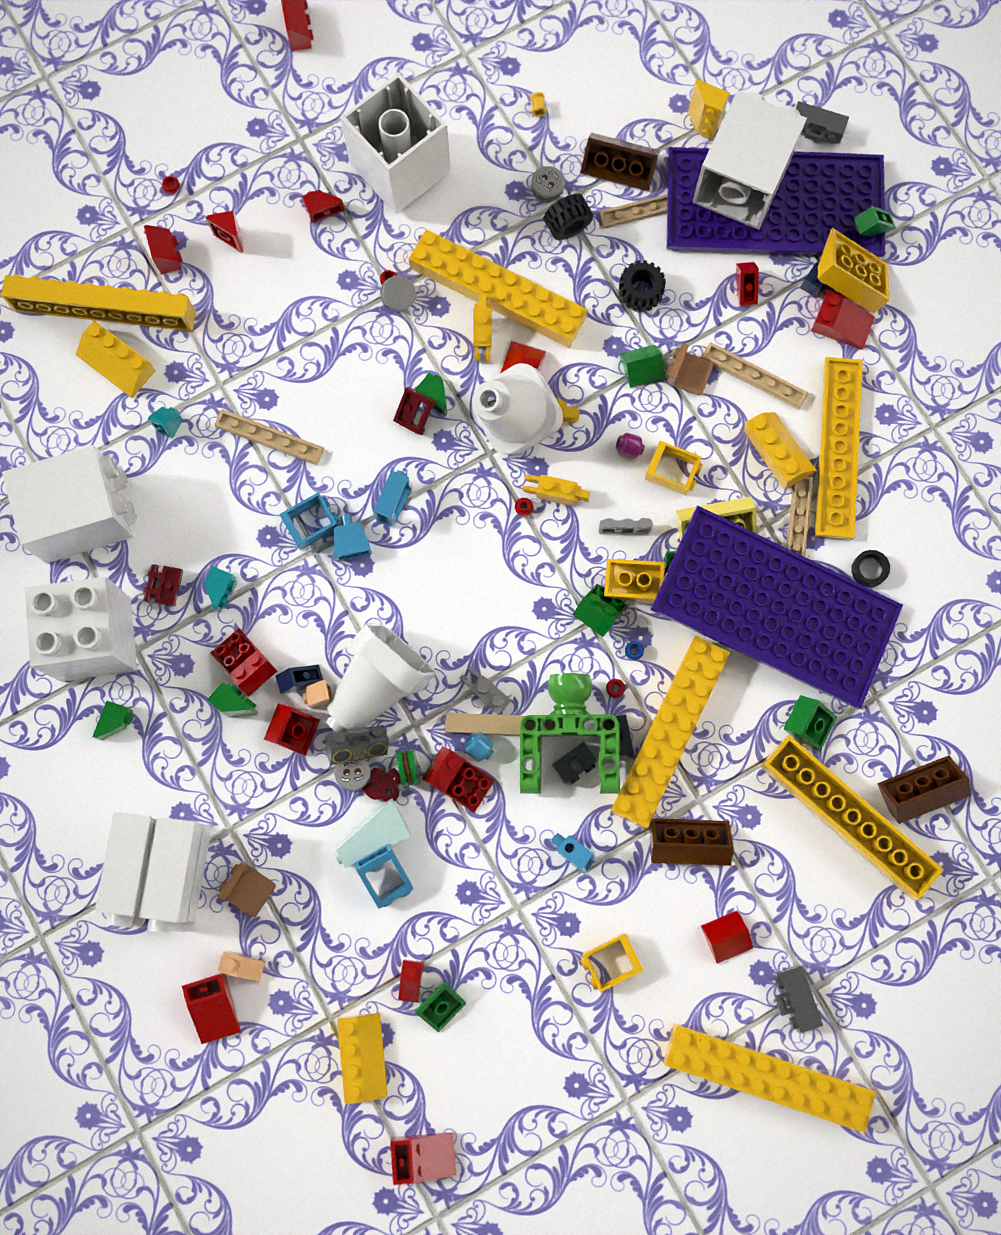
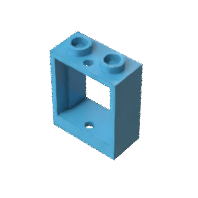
[373,470,411,528]
[279,492,340,550]
[354,844,414,909]

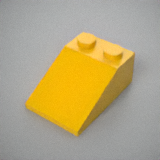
[604,559,665,604]

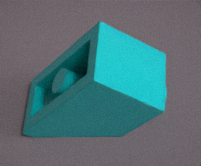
[148,406,183,439]

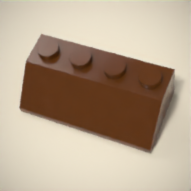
[580,132,660,191]
[877,755,971,824]
[650,818,734,866]

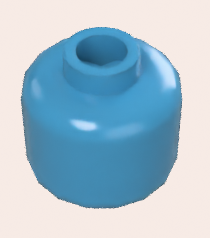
[464,732,494,762]

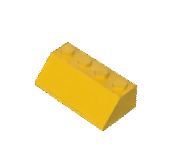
[76,320,156,398]
[744,412,817,490]
[337,1012,388,1104]

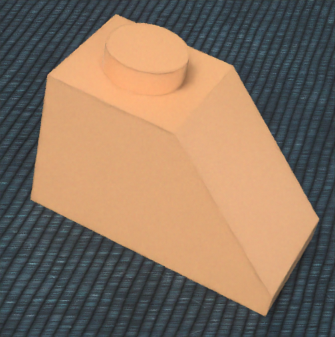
[303,680,332,709]
[217,951,266,981]

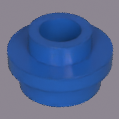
[625,641,644,660]

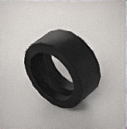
[851,550,890,588]

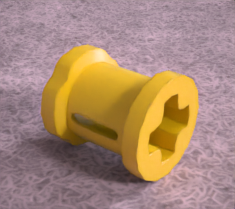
[529,92,547,117]

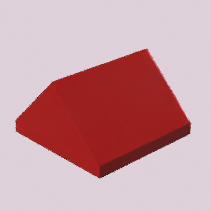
[205,210,244,253]
[701,910,753,964]

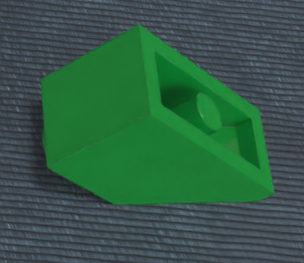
[854,206,896,237]
[415,373,448,417]
[92,701,134,740]

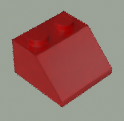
[144,225,183,275]
[263,703,320,756]

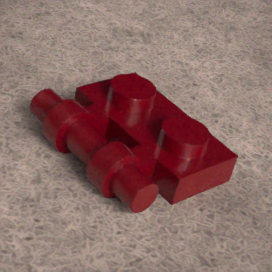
[143,564,183,607]

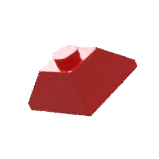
[500,341,546,374]

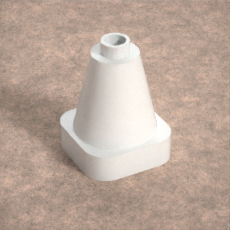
[472,363,563,456]
[327,623,436,733]

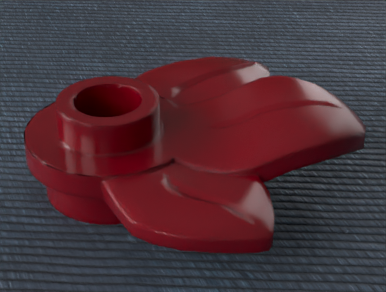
[363,768,401,802]

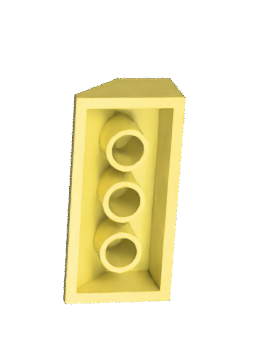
[676,497,757,541]

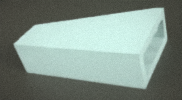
[335,798,410,868]

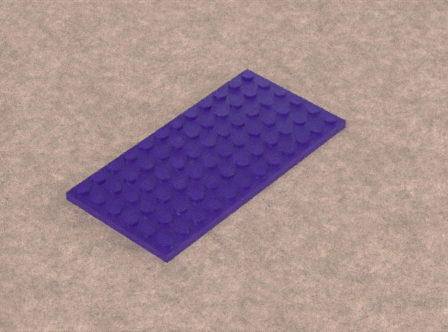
[666,147,885,257]
[650,505,903,709]

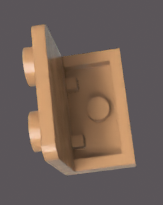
[666,343,714,395]
[217,862,276,917]

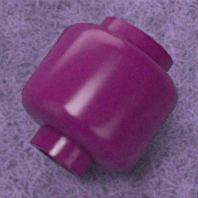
[615,433,645,459]

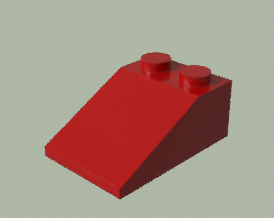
[811,290,875,350]

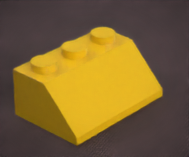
[688,79,730,140]

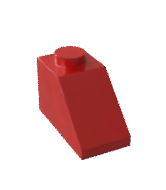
[302,190,345,223]
[736,262,759,306]
[398,959,424,1003]

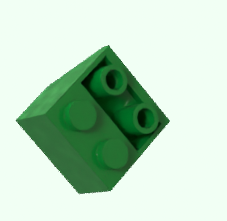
[572,584,628,637]
[207,682,258,717]

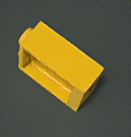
[645,440,703,495]
[580,933,644,992]

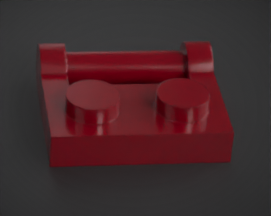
[393,387,437,435]

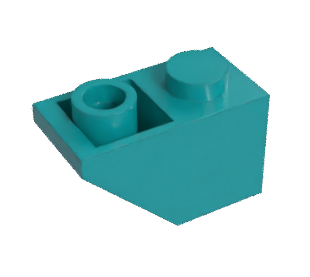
[204,566,237,613]

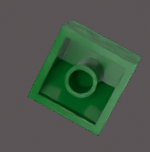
[783,695,837,751]

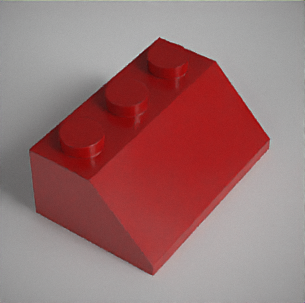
[281,0,314,52]

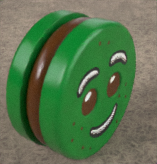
[397,749,421,788]

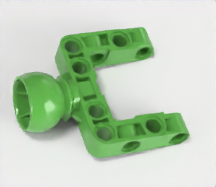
[520,673,620,794]

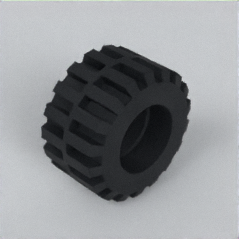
[543,194,594,241]
[618,260,666,312]

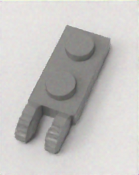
[598,518,653,535]
[459,666,511,715]

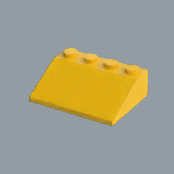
[818,228,890,314]

